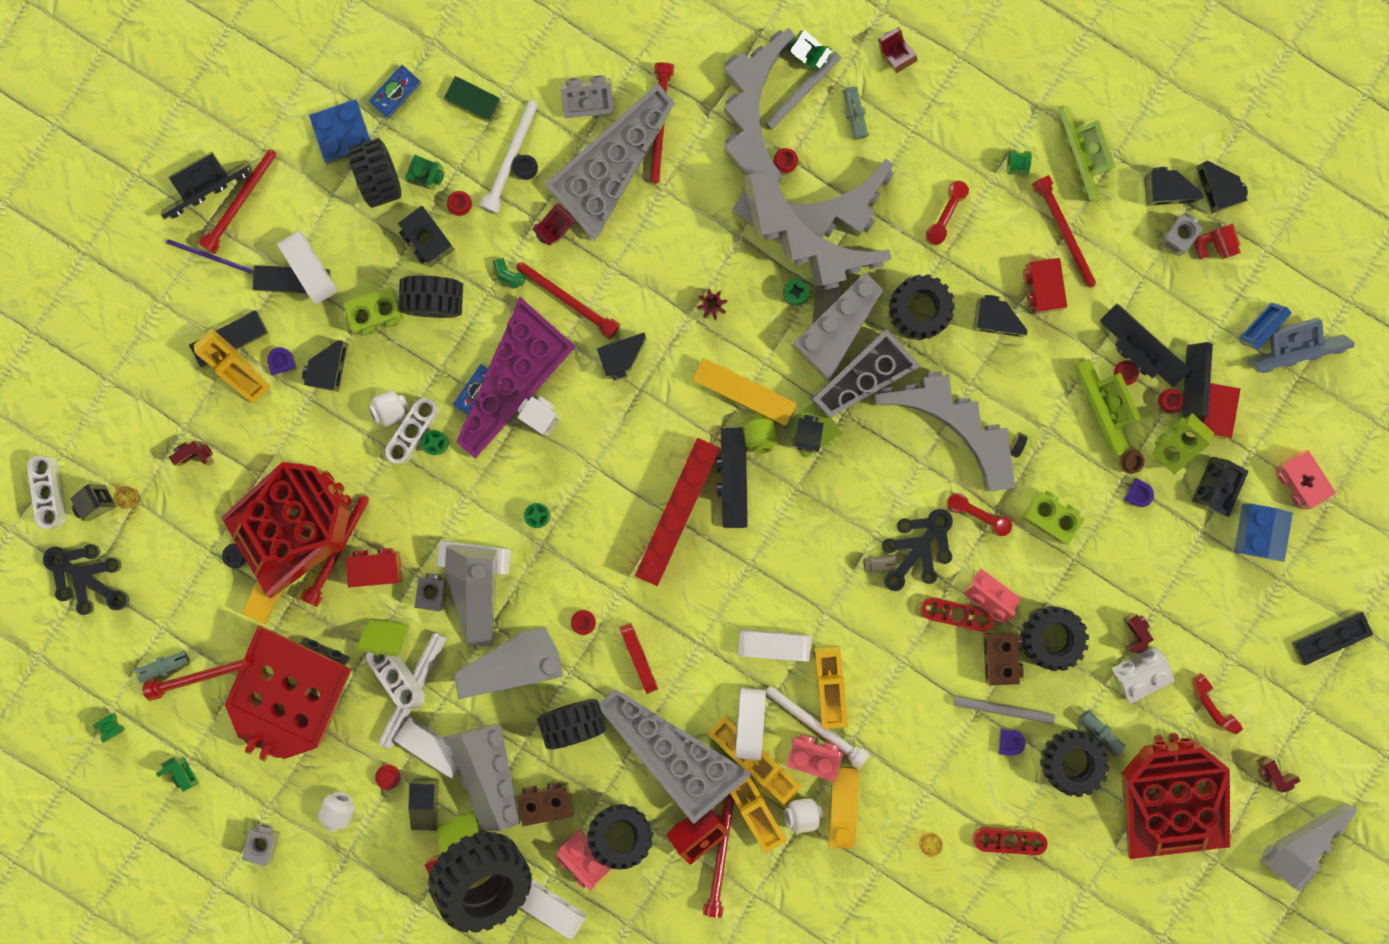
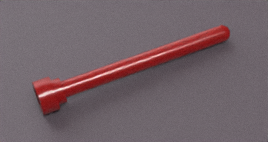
[650,62,674,184]
[198,149,276,255]
[1031,175,1096,288]
[516,262,621,340]
[300,495,369,607]
[142,659,250,701]
[702,794,734,918]

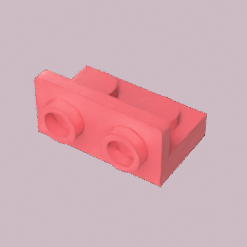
[963,568,1021,624]
[786,734,844,782]
[556,829,611,891]

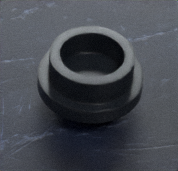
[513,155,538,180]
[222,543,247,568]

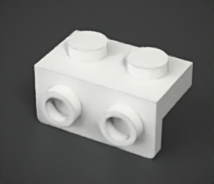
[1112,647,1175,704]

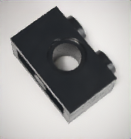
[398,206,455,267]

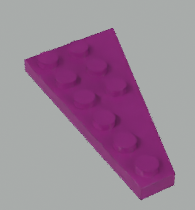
[456,296,576,459]

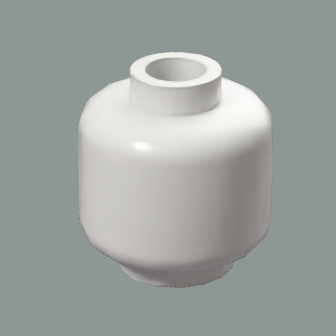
[368,390,408,427]
[318,792,355,832]
[784,798,823,834]

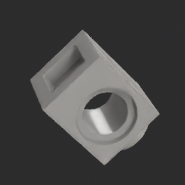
[1159,214,1203,256]
[242,824,279,866]

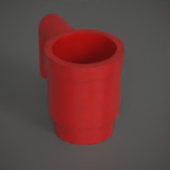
[1193,224,1241,260]

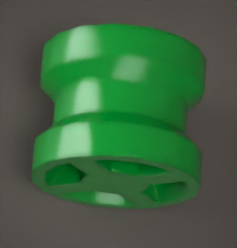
[1006,149,1032,176]
[783,279,809,306]
[421,430,449,455]
[524,503,551,528]
[92,712,126,743]

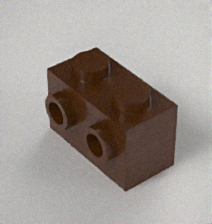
[983,632,1024,686]
[517,780,574,827]

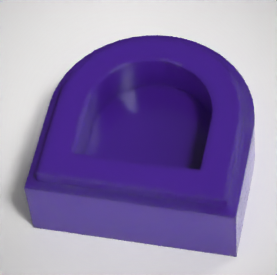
[267,347,297,376]
[1123,478,1154,507]
[998,729,1025,756]

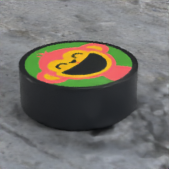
[1010,432,1028,458]

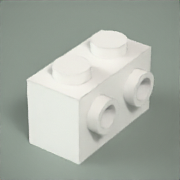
[517,396,561,437]

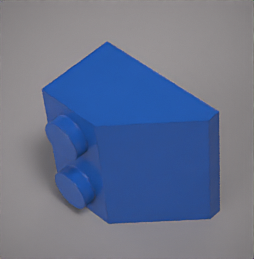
[1234,504,1293,562]

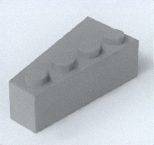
[791,272,883,381]
[810,329,921,418]
[443,724,520,831]

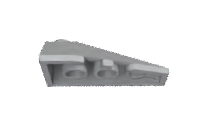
[445,546,497,646]
[453,627,563,699]
[1259,802,1357,891]

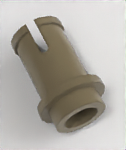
[863,554,896,575]

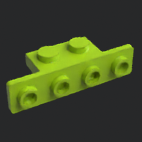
[1057,105,1116,202]
[1074,359,1141,457]

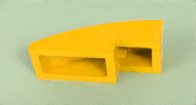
[194,328,270,404]
[814,646,848,729]
[730,776,787,854]

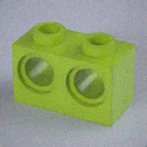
[343,287,405,336]
[1152,413,1215,475]
[1021,491,1085,545]

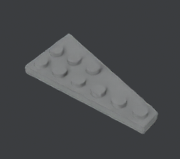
[545,83,675,241]
[599,689,752,824]

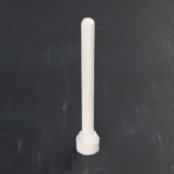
[479,100,538,215]
[766,687,870,770]

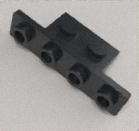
[161,151,251,219]
[1100,303,1191,387]
[717,427,748,528]

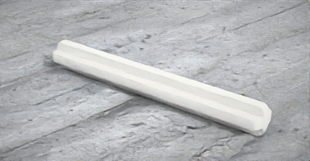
[379,633,446,749]

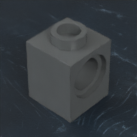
[414,573,447,611]

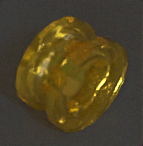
[114,486,140,509]
[919,832,943,857]

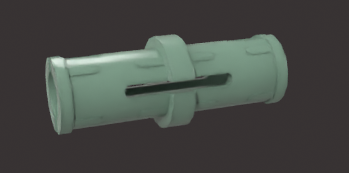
[842,87,869,140]
[135,650,190,683]
[1078,709,1126,757]

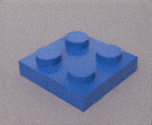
[309,99,371,164]

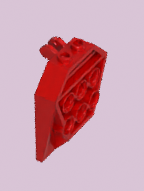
[221,462,352,598]
[225,625,352,762]
[1121,733,1230,859]

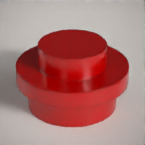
[773,148,798,174]
[447,191,472,216]
[1113,360,1139,386]
[1158,389,1183,414]
[571,610,596,635]
[375,764,401,790]

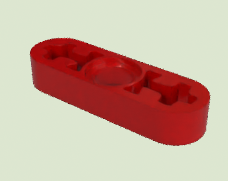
[920,597,994,632]
[619,622,659,694]
[973,827,1048,855]

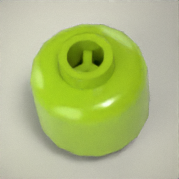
[743,415,778,454]

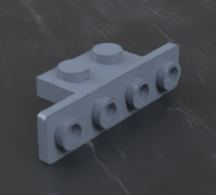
[1248,318,1355,373]

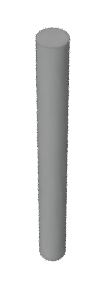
[765,52,842,130]
[953,696,1055,724]

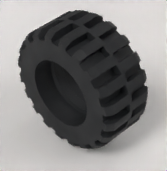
[428,832,532,933]

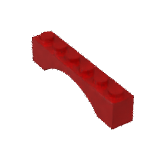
[635,437,720,587]

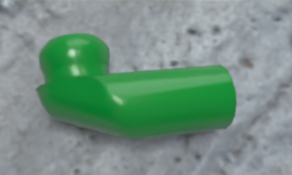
[492,258,525,289]

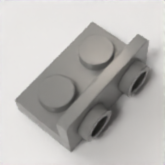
[561,75,614,118]

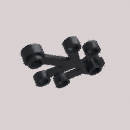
[881,509,953,591]
[43,544,130,615]

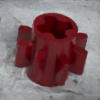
[697,289,728,321]

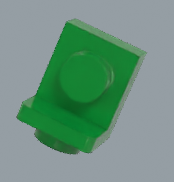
[405,154,445,190]
[156,757,199,792]

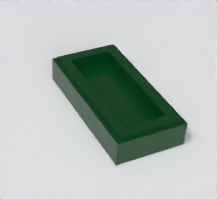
[444,76,501,122]

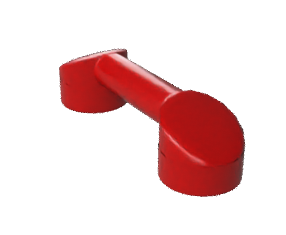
[925,180,969,246]
[947,493,1012,536]
[1193,673,1243,735]

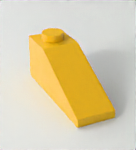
[827,767,858,849]

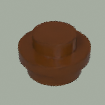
[1120,449,1145,474]

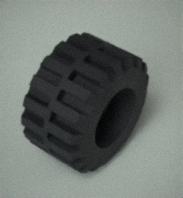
[348,138,401,208]
[888,274,955,340]
[398,276,463,318]
[1020,606,1089,671]
[537,699,607,750]
[1040,729,1110,797]
[587,804,653,870]

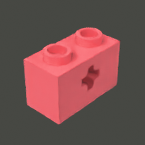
[1275,450,1336,509]

